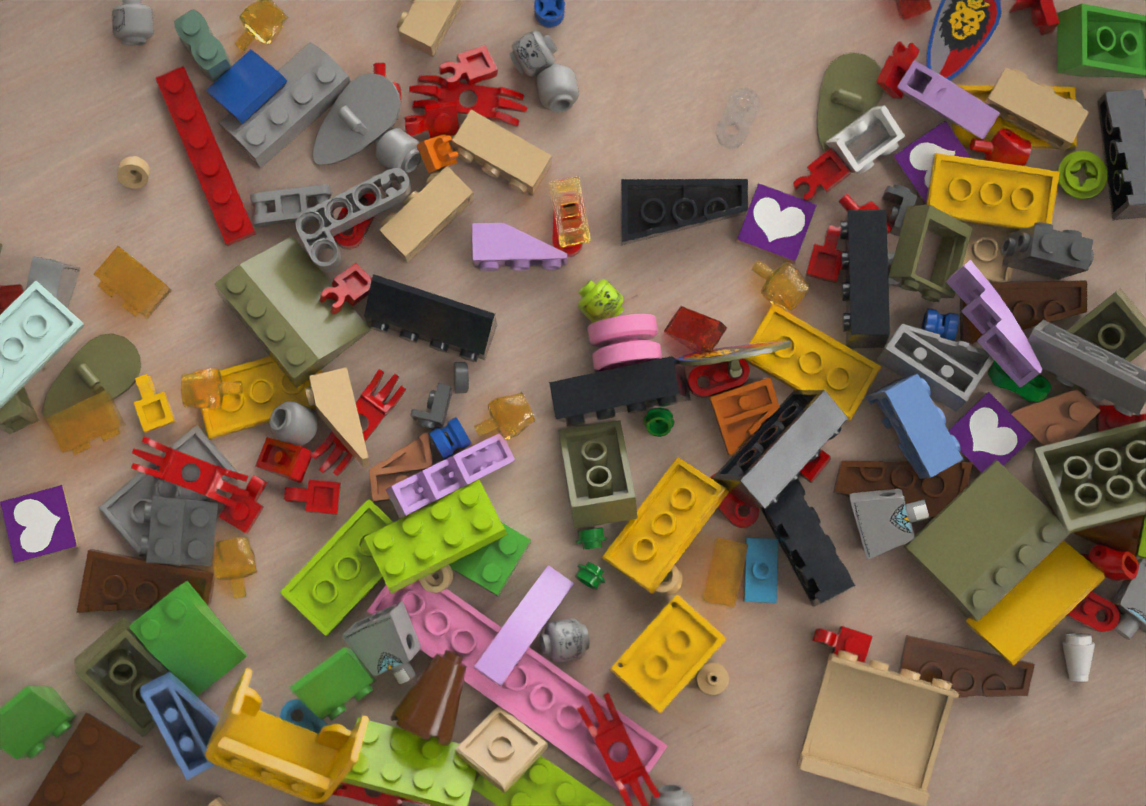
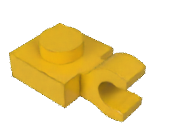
[133,374,176,433]

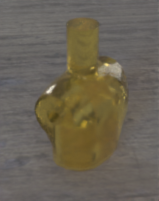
[234,0,289,51]
[752,260,811,311]
[181,368,243,410]
[474,392,535,440]
[214,537,257,599]

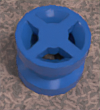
[534,0,565,28]

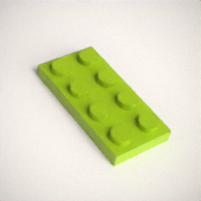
[364,479,508,594]
[280,499,393,637]
[342,718,477,806]
[473,756,615,806]

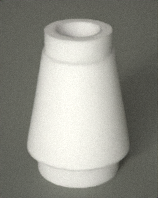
[1062,633,1095,682]

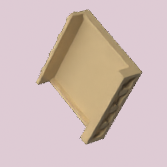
[797,650,959,806]

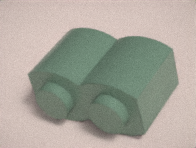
[174,9,232,82]

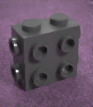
[1001,222,1094,279]

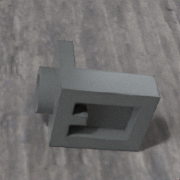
[882,185,918,237]
[410,383,453,430]

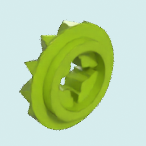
[1057,150,1108,200]

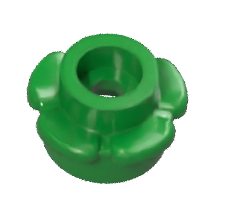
[643,407,675,437]
[576,528,607,550]
[575,562,605,590]

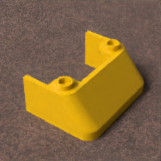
[205,668,369,803]

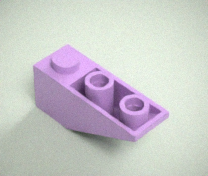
[898,60,1000,140]
[472,223,567,272]

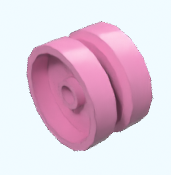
[587,314,662,372]

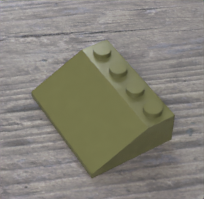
[214,236,371,388]
[1032,420,1146,534]
[904,460,1070,621]

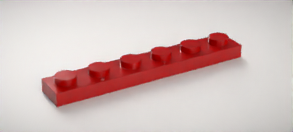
[155,66,256,246]

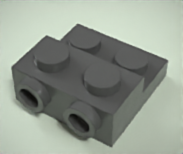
[141,496,218,566]

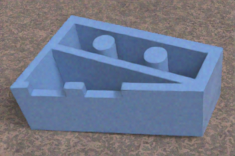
[866,374,963,479]
[140,671,219,780]

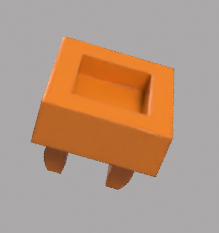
[417,134,459,174]

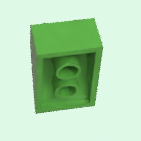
[1057,4,1146,78]
[449,523,531,597]
[129,581,248,696]
[289,647,376,721]
[0,686,76,760]

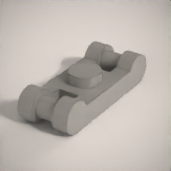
[250,185,334,227]

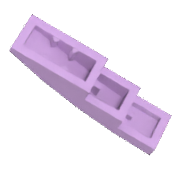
[946,260,1043,388]
[386,432,515,518]
[474,565,574,687]

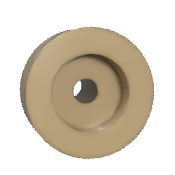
[117,156,150,189]
[419,565,453,593]
[655,565,683,596]
[696,663,729,695]

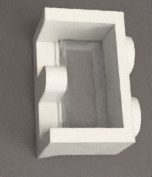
[825,105,905,174]

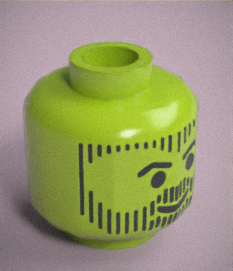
[578,279,624,323]

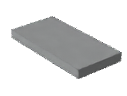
[98,425,237,556]

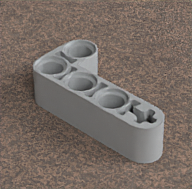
[296,168,411,272]

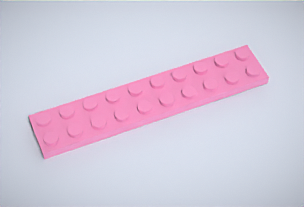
[367,580,667,800]

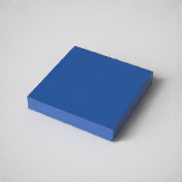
[206,49,287,124]

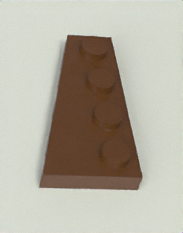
[960,280,1087,345]
[833,461,973,519]
[76,549,216,613]
[898,635,1035,698]
[28,713,143,806]

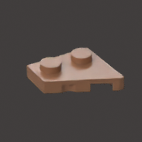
[1010,389,1100,446]
[369,433,433,502]

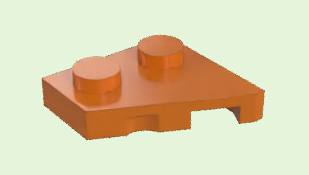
[709,377,780,455]

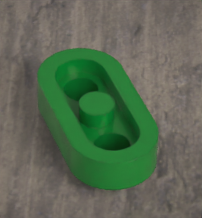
[988,360,1051,402]

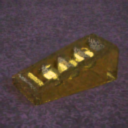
[549,176,591,247]

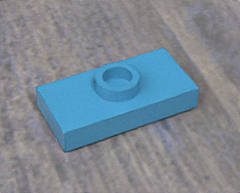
[744,538,778,603]

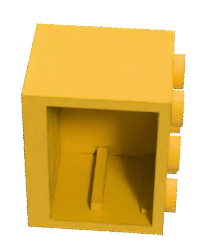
[609,594,727,714]

